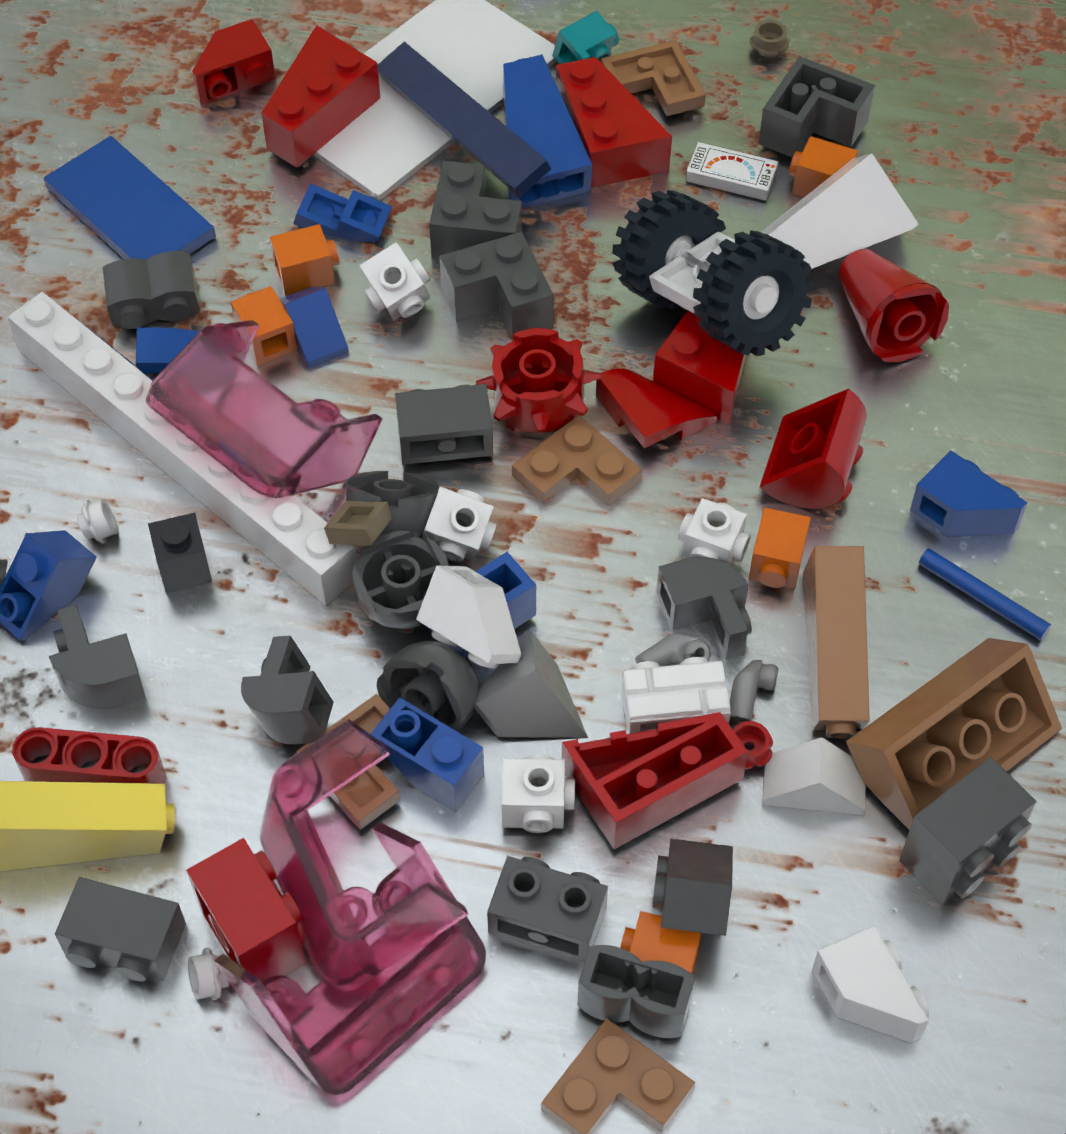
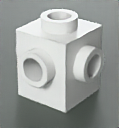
[359,242,430,321]
[421,487,496,562]
[678,498,751,566]
[501,754,575,833]

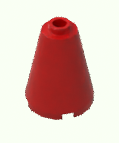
[838,249,949,362]

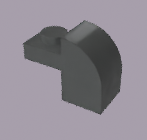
[656,557,752,660]
[49,605,146,709]
[241,635,334,744]

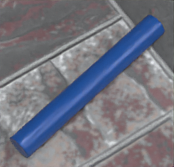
[918,548,1051,641]

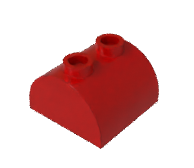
[759,388,867,509]

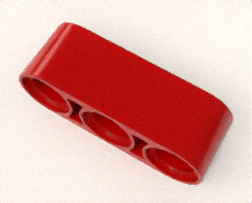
[12,727,166,784]

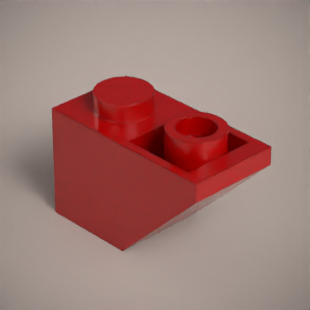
[192,19,276,105]

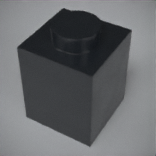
[148,512,212,593]

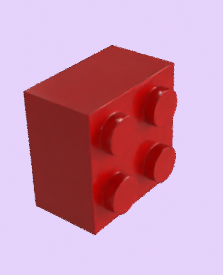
[186,838,309,996]

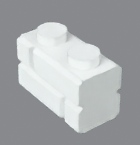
[621,657,731,734]

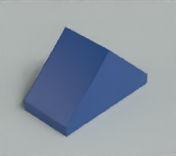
[280,286,349,369]

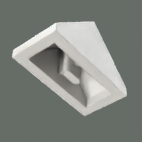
[762,737,866,815]

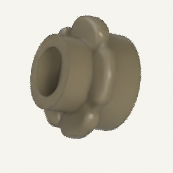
[750,20,789,57]

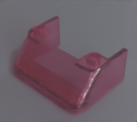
[146,320,383,498]
[259,719,469,991]
[214,822,486,1095]

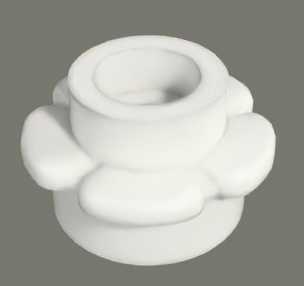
[77,499,118,544]
[188,948,230,1001]

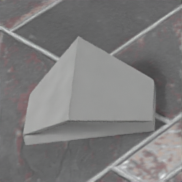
[475,631,588,738]

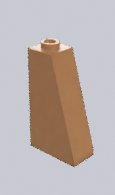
[803,546,870,739]

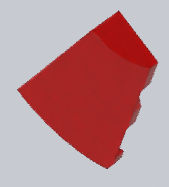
[596,368,717,448]

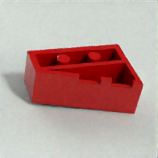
[261,25,380,168]
[556,57,672,188]
[653,310,747,425]
[562,712,748,849]

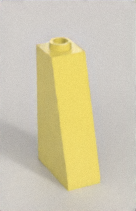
[0,781,175,872]

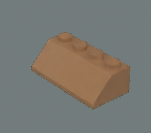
[846,638,1062,830]

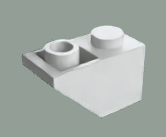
[416,566,521,668]
[812,926,929,1043]

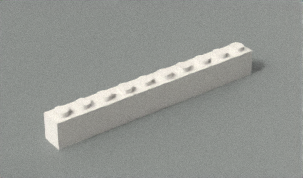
[8,292,358,606]

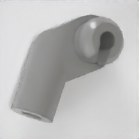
[635,633,711,666]
[729,660,779,722]

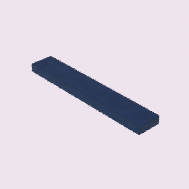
[378,41,551,198]

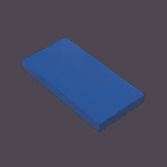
[43,136,216,260]

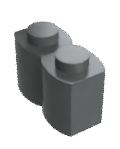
[103,251,200,329]
[577,945,695,1038]

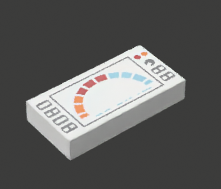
[686,142,779,201]

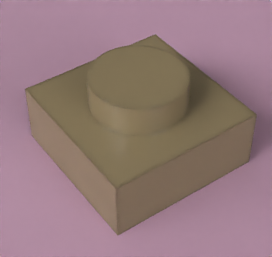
[324,501,392,547]

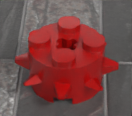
[476,328,601,433]

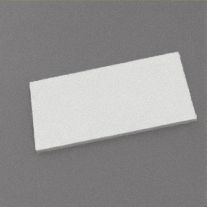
[313,0,557,201]

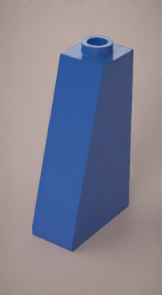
[503,54,592,209]

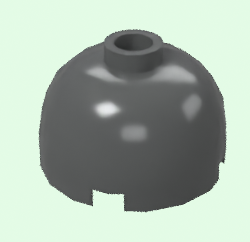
[344,471,439,539]
[352,530,449,630]
[376,640,479,732]

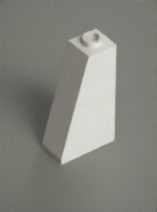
[761,153,919,269]

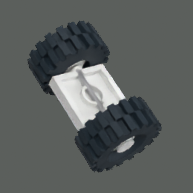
[612,190,814,356]

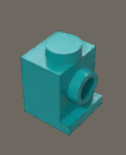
[552,11,619,64]

